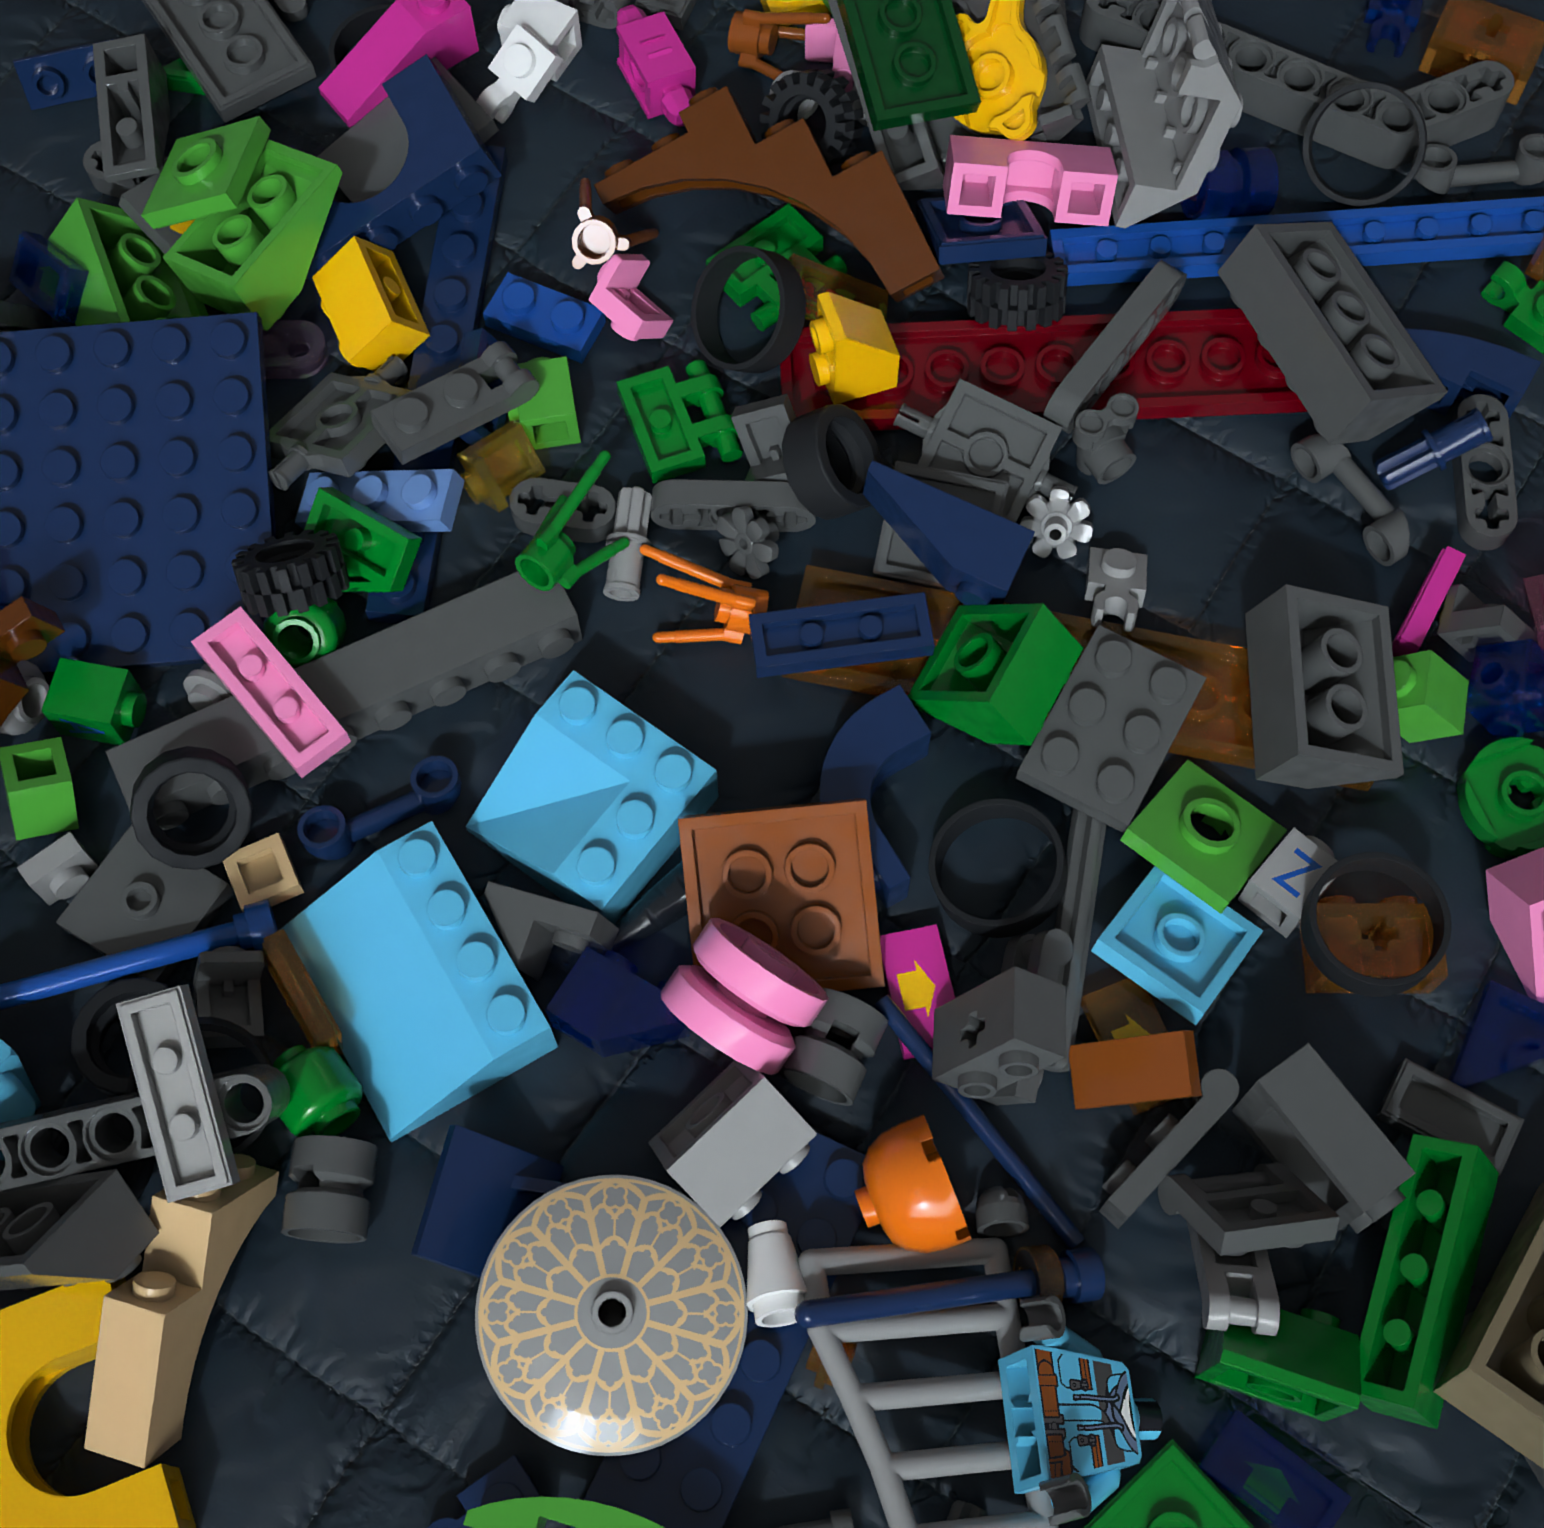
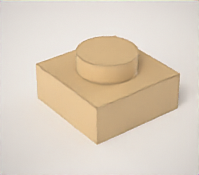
[222,833,305,912]

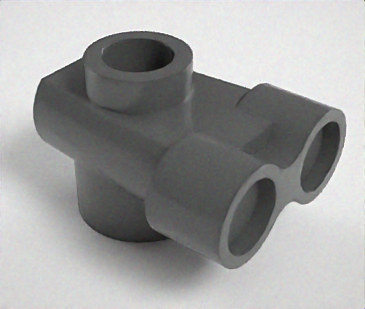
[1072,393,1139,484]

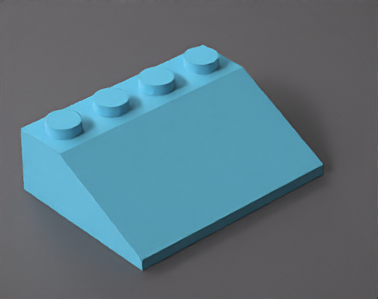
[278,821,558,1143]

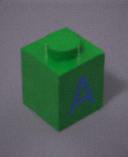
[41,658,147,745]

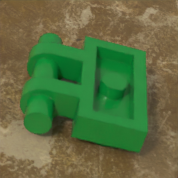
[706,203,847,332]
[616,360,743,484]

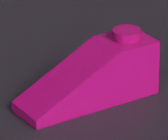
[318,0,479,128]

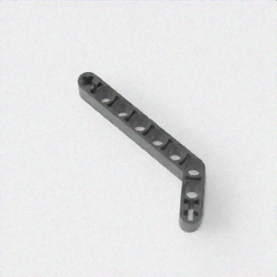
[1079,0,1515,169]

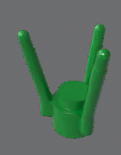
[515,450,630,591]

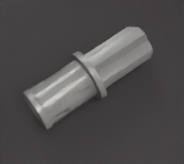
[603,486,652,601]

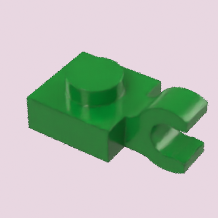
[1481,261,1544,355]

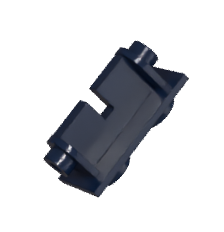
[13,38,117,110]

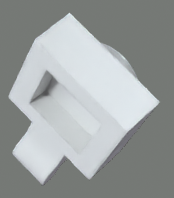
[476,24,564,124]

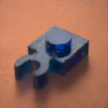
[1364,0,1423,58]

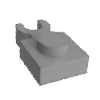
[1084,547,1148,632]

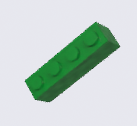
[1359,1134,1499,1429]

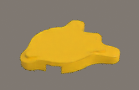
[954,0,1048,141]

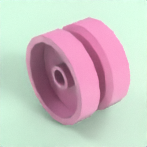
[660,918,829,1075]

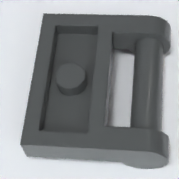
[1158,1162,1340,1256]

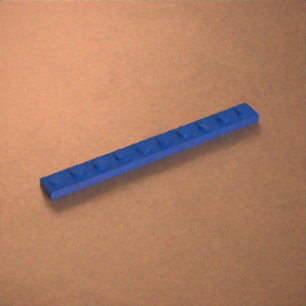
[1047,196,1544,287]

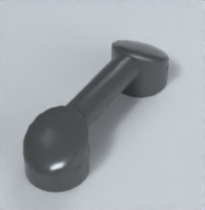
[1411,133,1544,194]
[1291,434,1410,566]

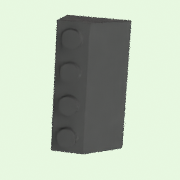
[1217,221,1448,445]

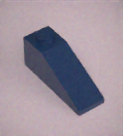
[863,460,1035,605]

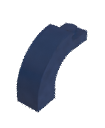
[819,685,931,909]

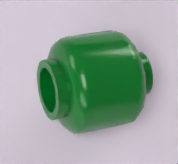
[262,598,347,669]
[273,1045,363,1137]

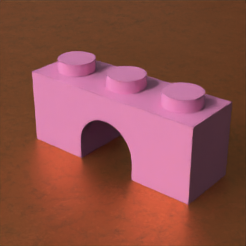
[943,135,1118,226]

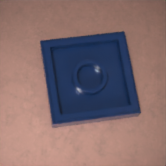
[916,197,1047,265]

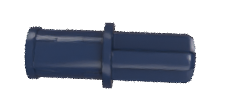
[1374,408,1493,490]

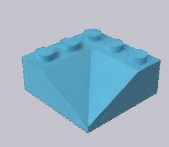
[466,670,719,925]

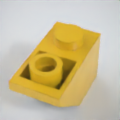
[809,292,900,404]

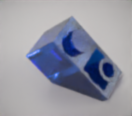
[545,947,693,1057]

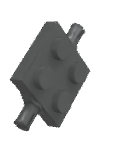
[268,355,412,491]
[893,379,1078,523]

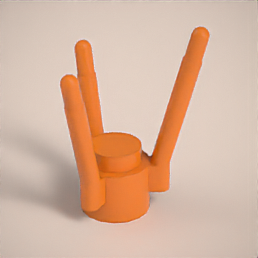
[639,544,769,645]

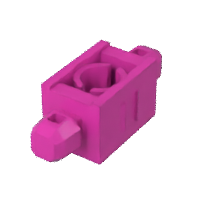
[616,4,696,127]

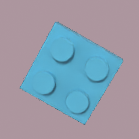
[1091,866,1263,1026]

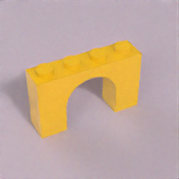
[0,1278,196,1528]

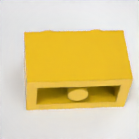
[312,236,430,371]

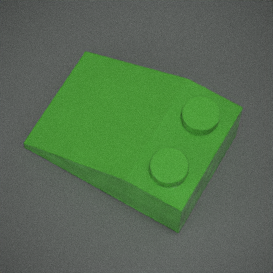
[162,139,343,331]

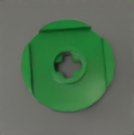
[1456,737,1544,858]

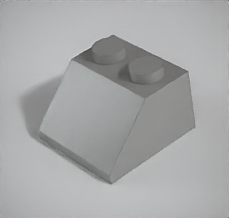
[648,1060,817,1227]

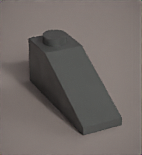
[93,34,171,183]

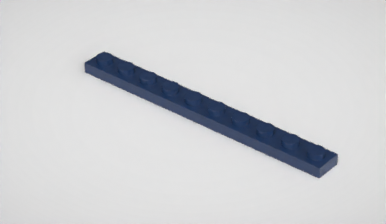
[365,145,508,624]

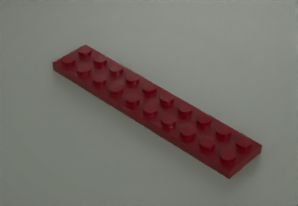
[780,308,1307,431]

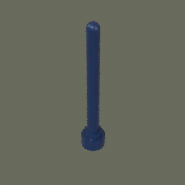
[794,1247,1105,1328]

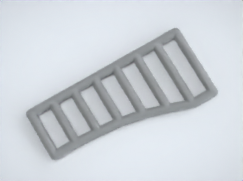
[798,1237,1059,1528]

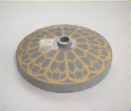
[475,1175,748,1456]

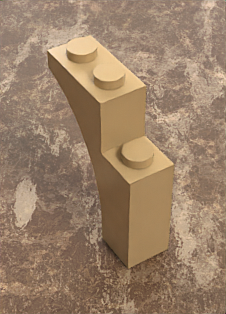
[84,1154,279,1468]

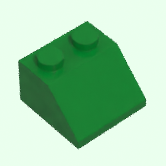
[908,603,1083,746]
[1194,1297,1361,1422]

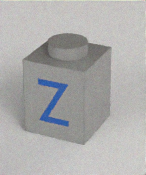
[1238,828,1338,938]

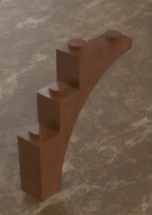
[594,86,945,303]

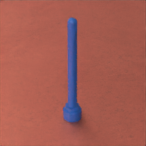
[0,899,281,1010]

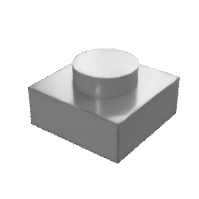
[17,832,99,906]

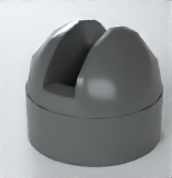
[975,1185,1029,1239]

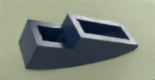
[1405,328,1542,418]

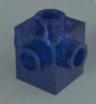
[1466,639,1544,738]

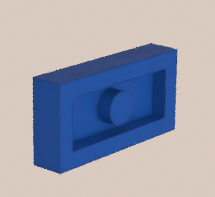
[483,272,606,364]

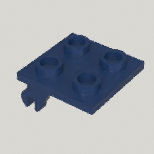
[411,1124,566,1278]

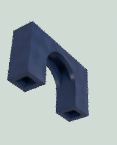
[290,54,502,285]

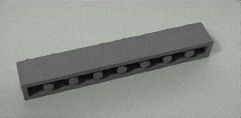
[105,571,583,830]

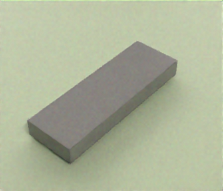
[116,984,240,1203]

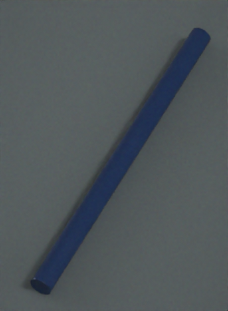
[873,995,1085,1249]

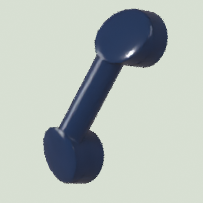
[297,756,462,860]

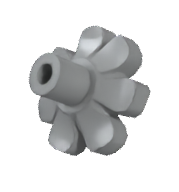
[1020,486,1094,559]

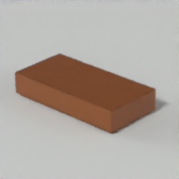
[1069,1030,1202,1110]

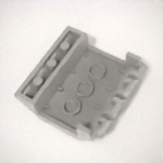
[1086,0,1243,228]

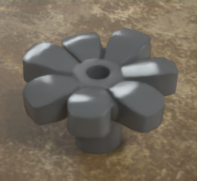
[716,506,779,579]

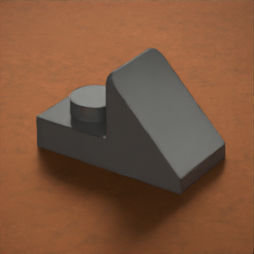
[484,881,619,981]

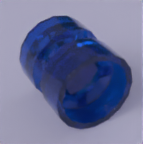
[1180,146,1279,220]

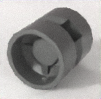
[778,988,888,1106]
[280,1135,379,1243]

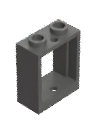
[1231,1043,1416,1234]

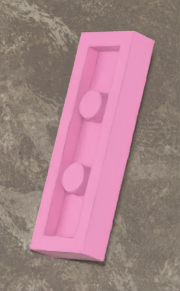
[191,606,351,778]

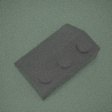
[1245,584,1404,789]
[0,1169,159,1291]

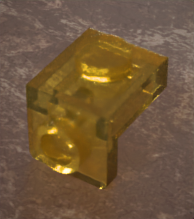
[457,420,546,512]

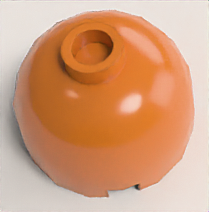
[854,1114,972,1253]

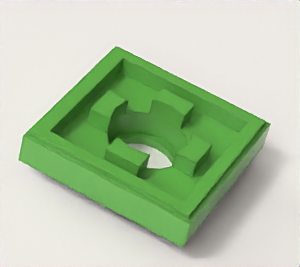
[141,116,271,229]
[1120,760,1287,914]

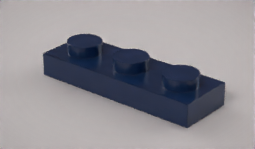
[749,592,935,678]

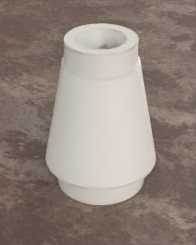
[746,1220,807,1327]

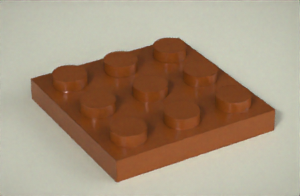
[678,798,885,991]

